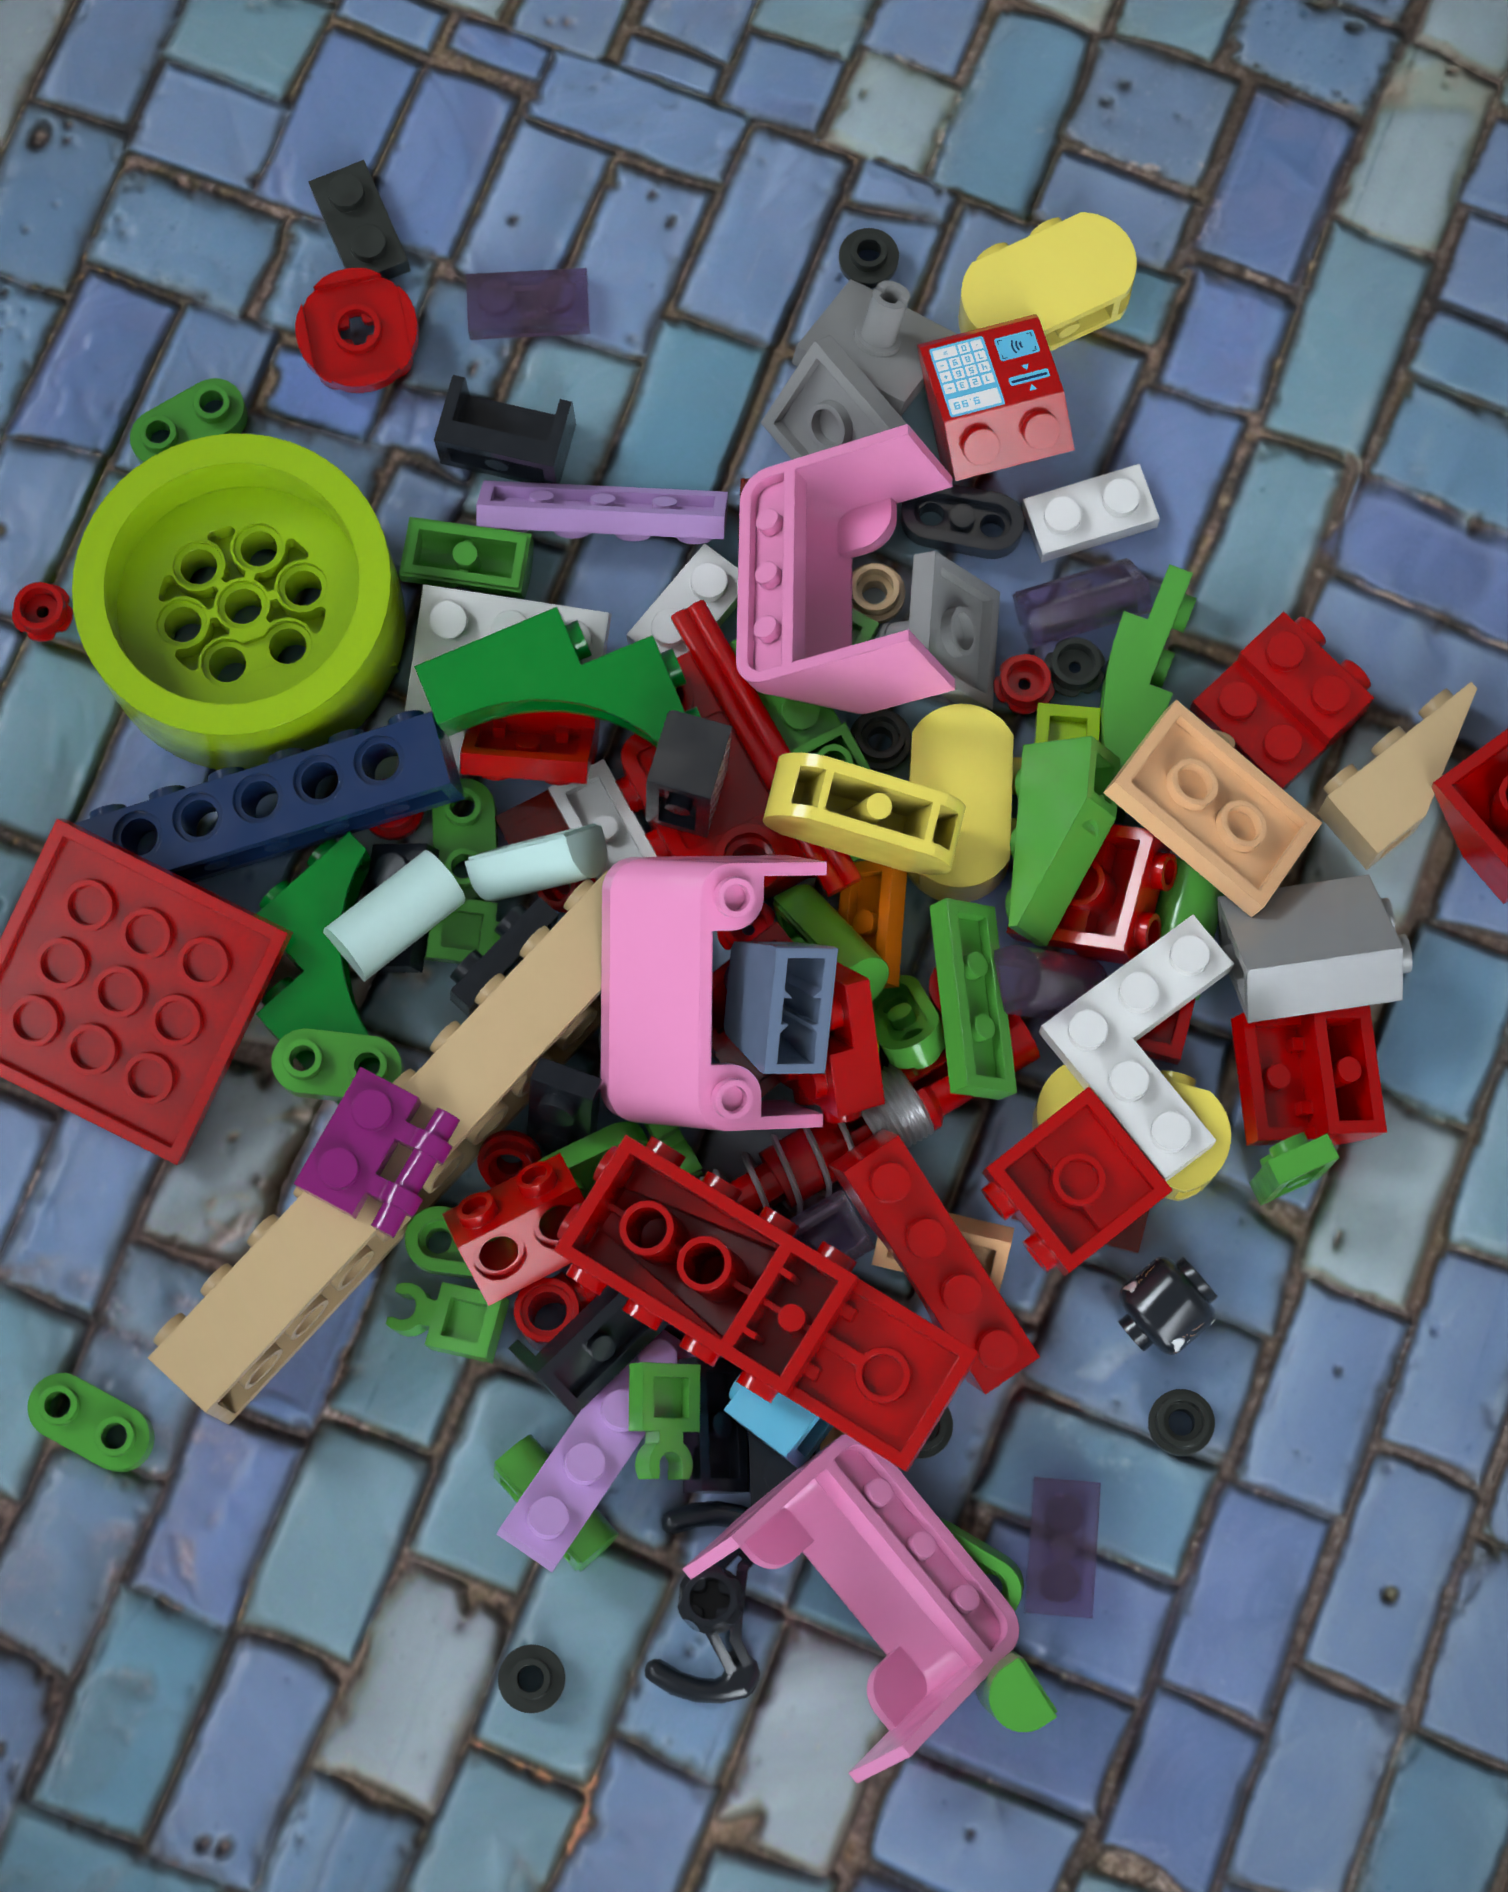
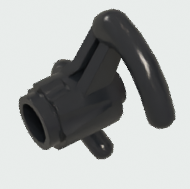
[645,1501,760,1704]

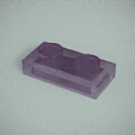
[466,268,590,340]
[1024,1477,1101,1619]

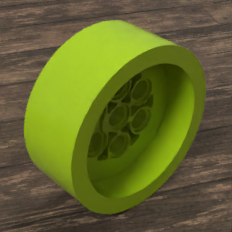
[72,433,406,770]

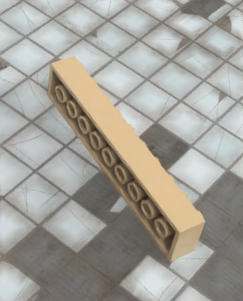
[148,870,608,1425]

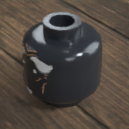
[1118,1257,1218,1355]

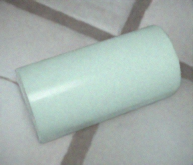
[465,823,607,902]
[323,850,465,982]

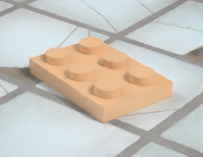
[1103,700,1322,918]

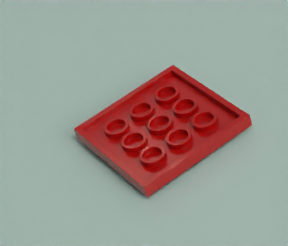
[0,818,293,1165]

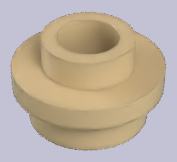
[852,563,905,624]

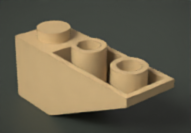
[1317,682,1477,870]

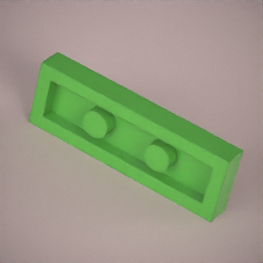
[929,898,1017,1100]

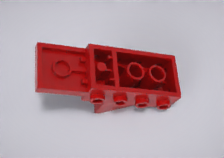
[553,1135,979,1472]

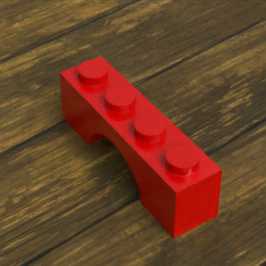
[829,1128,1040,1395]

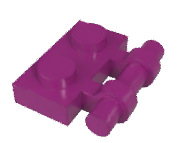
[293,1067,460,1238]

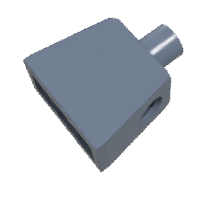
[723,941,838,1074]

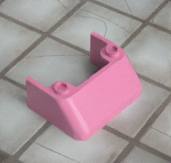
[736,424,955,714]
[601,855,827,1131]
[682,1434,1019,1784]

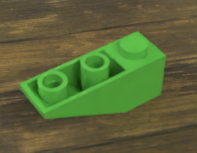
[1005,736,1120,947]

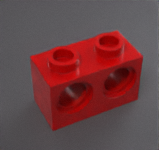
[442,1153,585,1306]

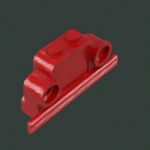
[615,600,862,902]

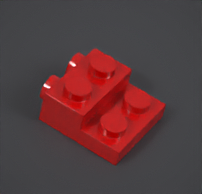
[1189,611,1374,790]
[1006,824,1177,964]
[775,962,885,1123]
[981,1087,1173,1276]

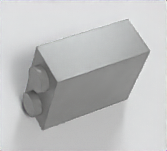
[1218,875,1412,1023]

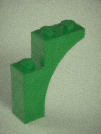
[414,607,701,748]
[256,831,380,1105]

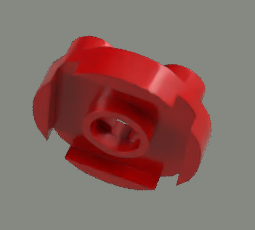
[295,268,419,393]

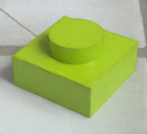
[1034,703,1101,743]

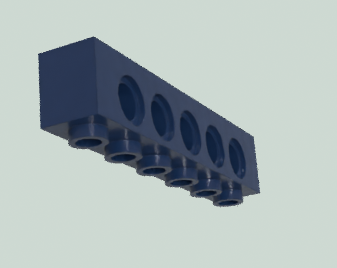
[74,710,465,883]

